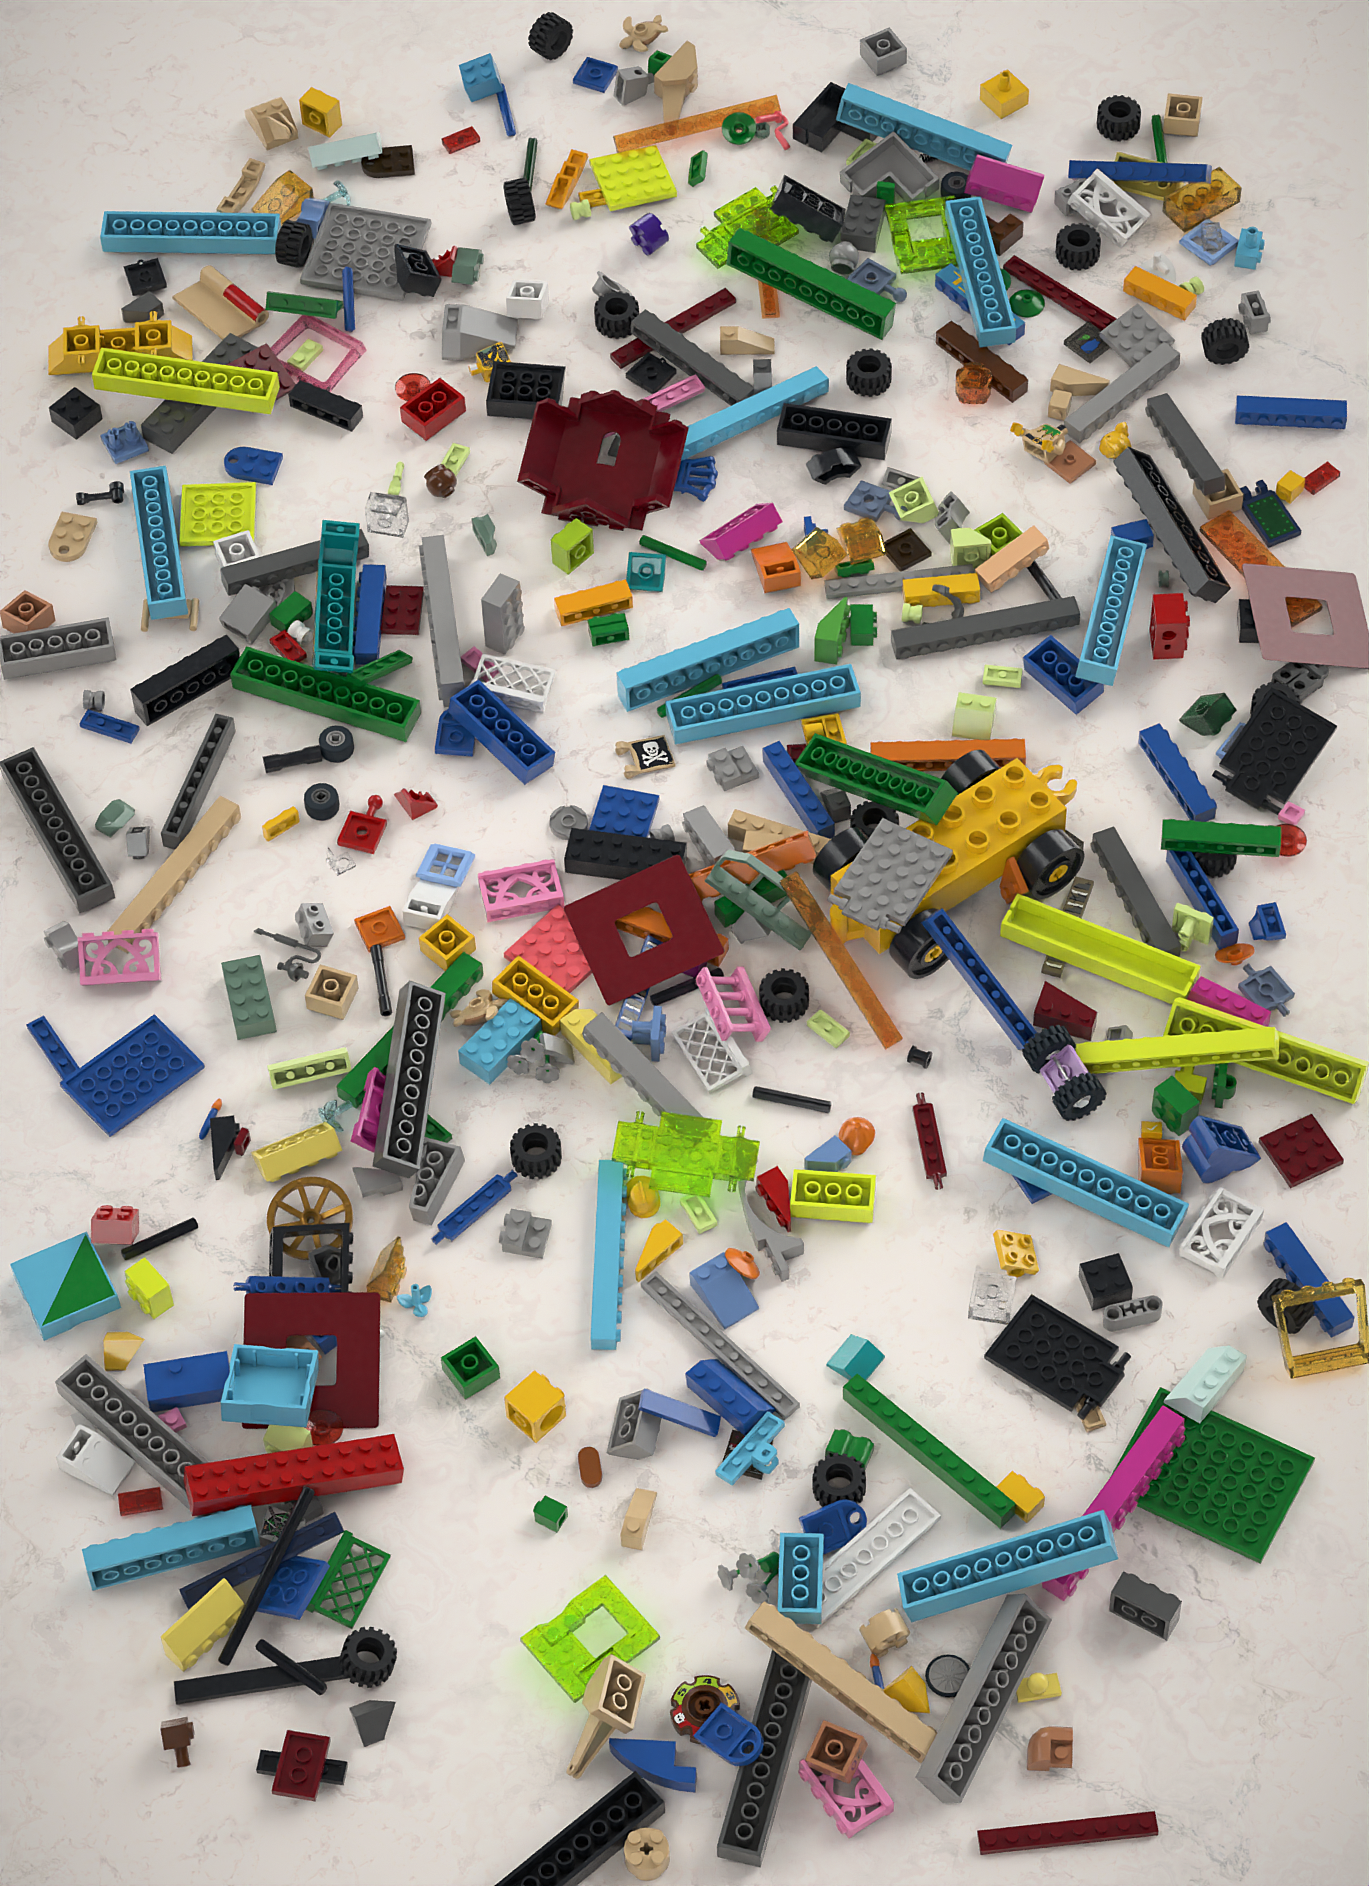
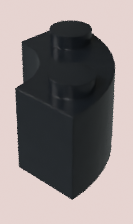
[806,447,862,485]

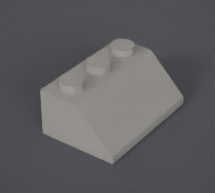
[607,1388,662,1460]

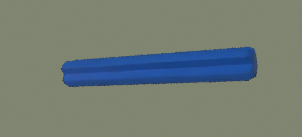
[496,83,516,137]
[342,267,355,332]

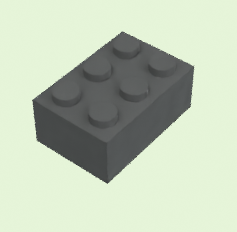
[841,195,885,253]
[1109,1571,1182,1641]

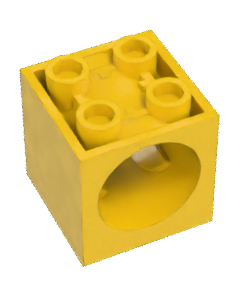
[504,1370,566,1443]

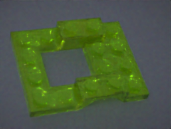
[885,196,958,274]
[520,1575,660,1703]

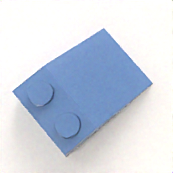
[689,1252,759,1329]

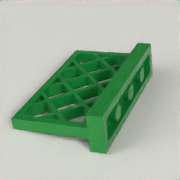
[265,291,344,319]
[306,1530,391,1629]

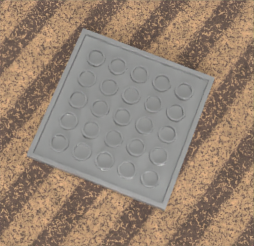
[300,202,432,301]

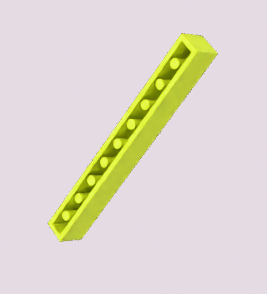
[1075,1027,1279,1074]

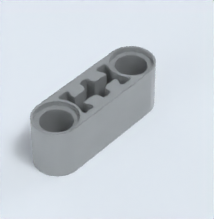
[1103,1295,1163,1332]

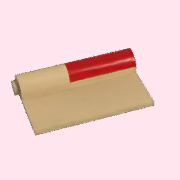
[172,265,269,340]

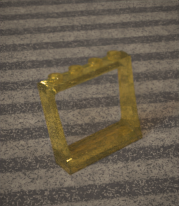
[1271,1278,1369,1379]

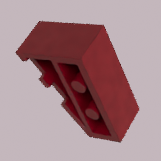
[1033,981,1098,1041]

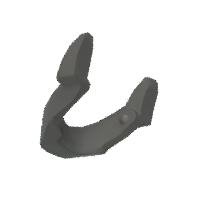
[922,584,964,625]

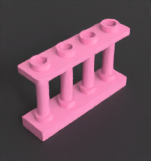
[696,967,771,1042]

